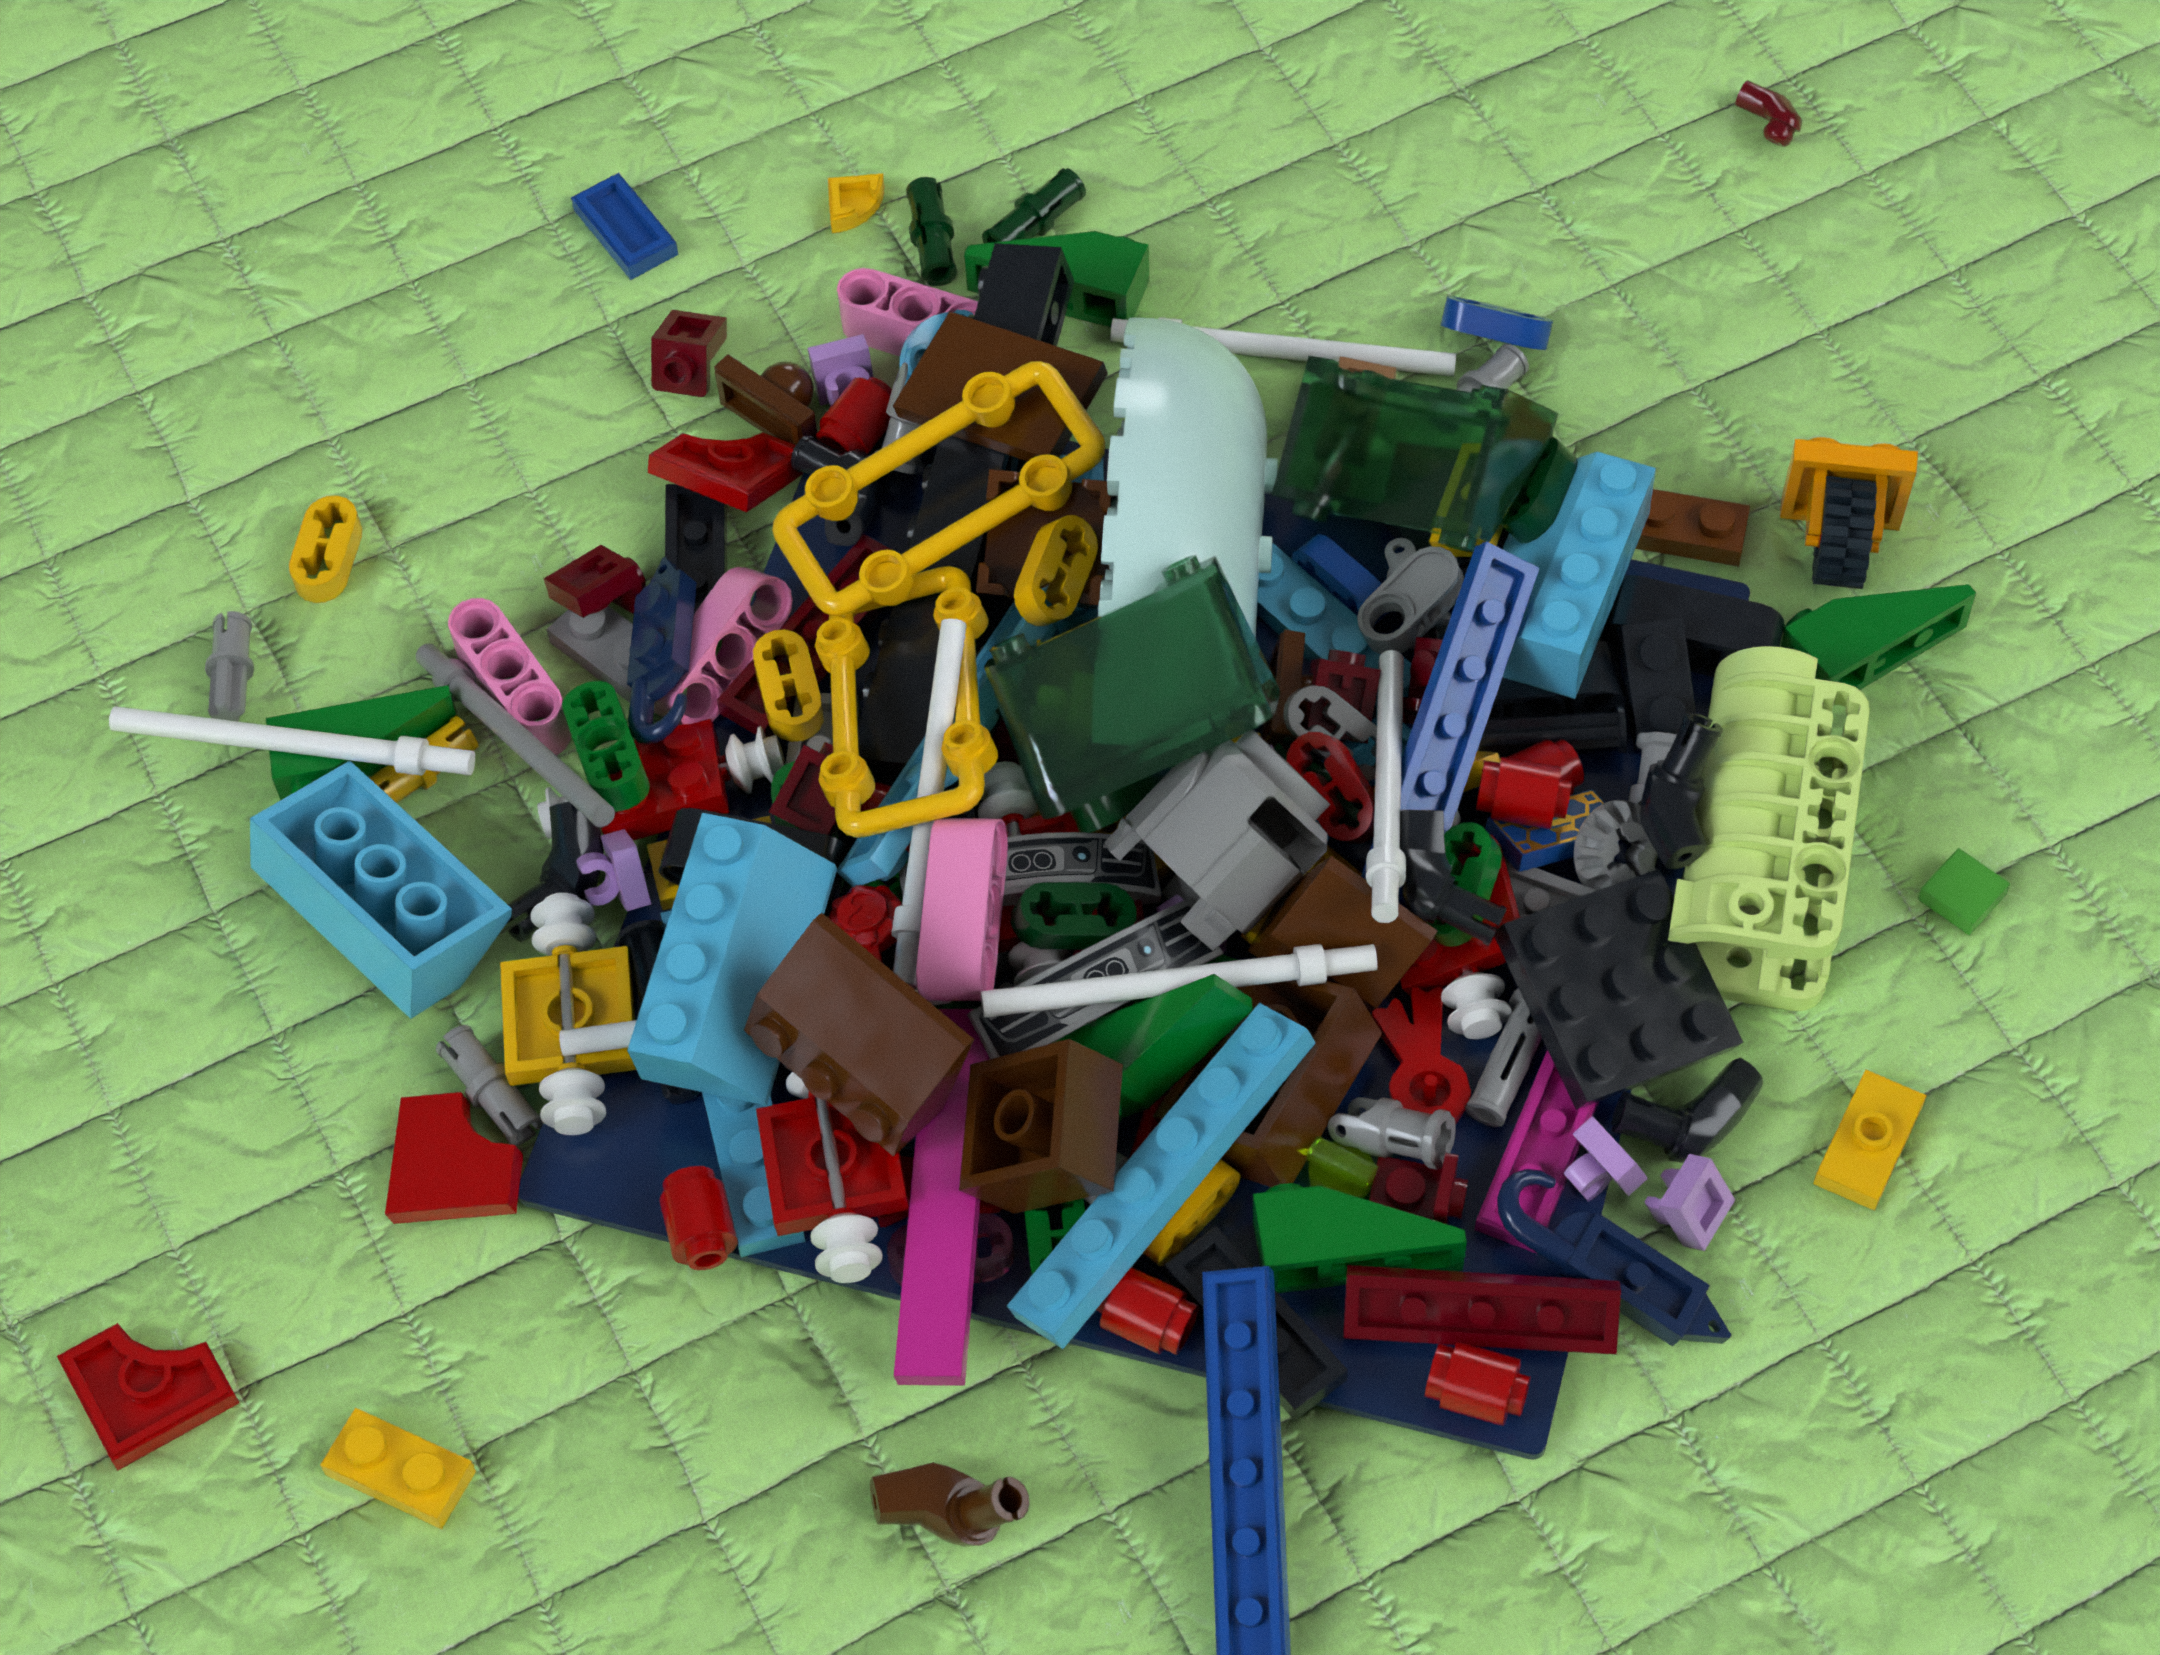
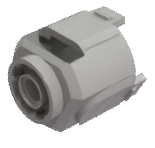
[1104,728,1331,951]

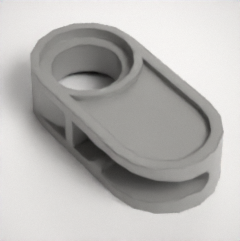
[1357,546,1464,654]

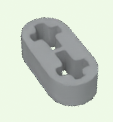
[1283,685,1377,781]

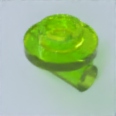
[1307,1136,1378,1198]

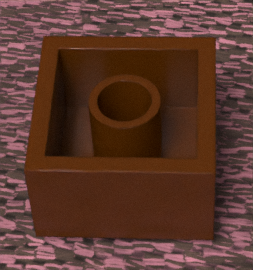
[959,1039,1123,1214]

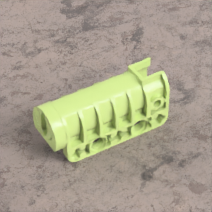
[1668,646,1870,1011]

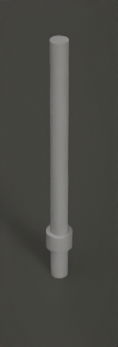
[416,644,615,827]

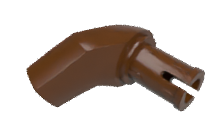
[870,1462,1029,1547]

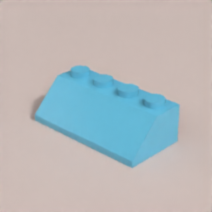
[1503,452,1656,699]
[250,761,512,1019]
[627,813,837,1106]

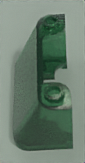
[1271,356,1558,553]
[984,555,1281,819]

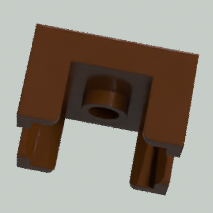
[976,469,1116,609]

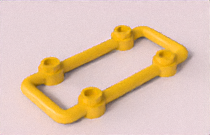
[772,361,1105,616]
[815,566,998,838]

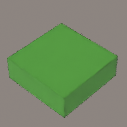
[1918,848,2010,936]

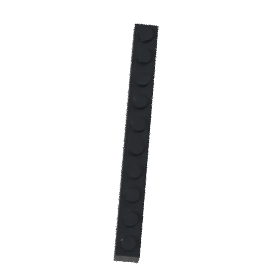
[858,243,1074,786]

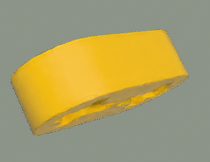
[289,495,362,603]
[1014,515,1098,626]
[753,629,824,742]
[1142,1159,1240,1267]

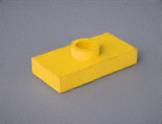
[1813,1069,1927,1211]

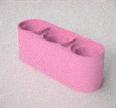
[837,268,978,356]
[654,567,793,724]
[448,598,571,756]
[916,818,1008,1002]

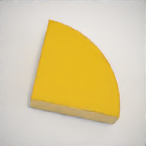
[828,173,885,233]

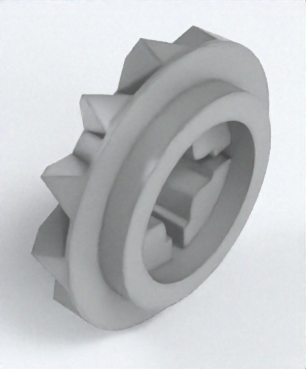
[1574,800,1658,890]

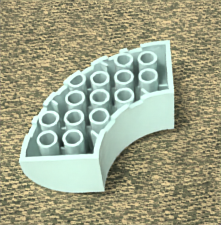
[1092,317,1278,745]

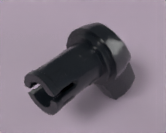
[791,436,878,546]
[1640,712,1723,869]
[507,801,604,942]
[1400,810,1507,946]
[1611,1057,1763,1163]

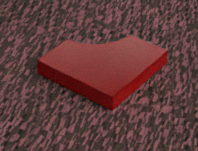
[647,432,803,513]
[385,1092,523,1224]
[57,1323,240,1471]

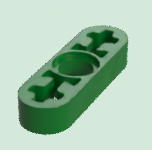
[562,681,650,812]

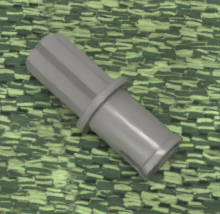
[205,611,254,721]

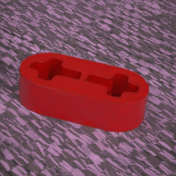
[1287,732,1375,844]

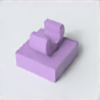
[808,334,873,406]
[576,829,651,911]
[1563,1116,1648,1202]
[1644,1154,1735,1251]

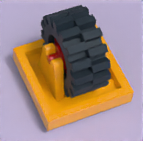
[1780,437,1918,589]

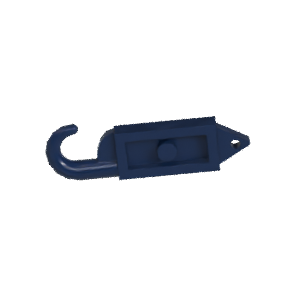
[627,557,697,745]
[1497,1169,1731,1347]

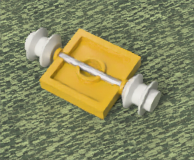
[500,893,637,1135]

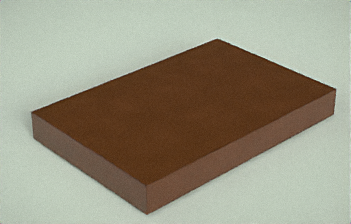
[893,311,1108,461]

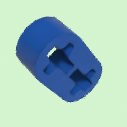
[1440,296,1553,350]
[1292,534,1392,627]

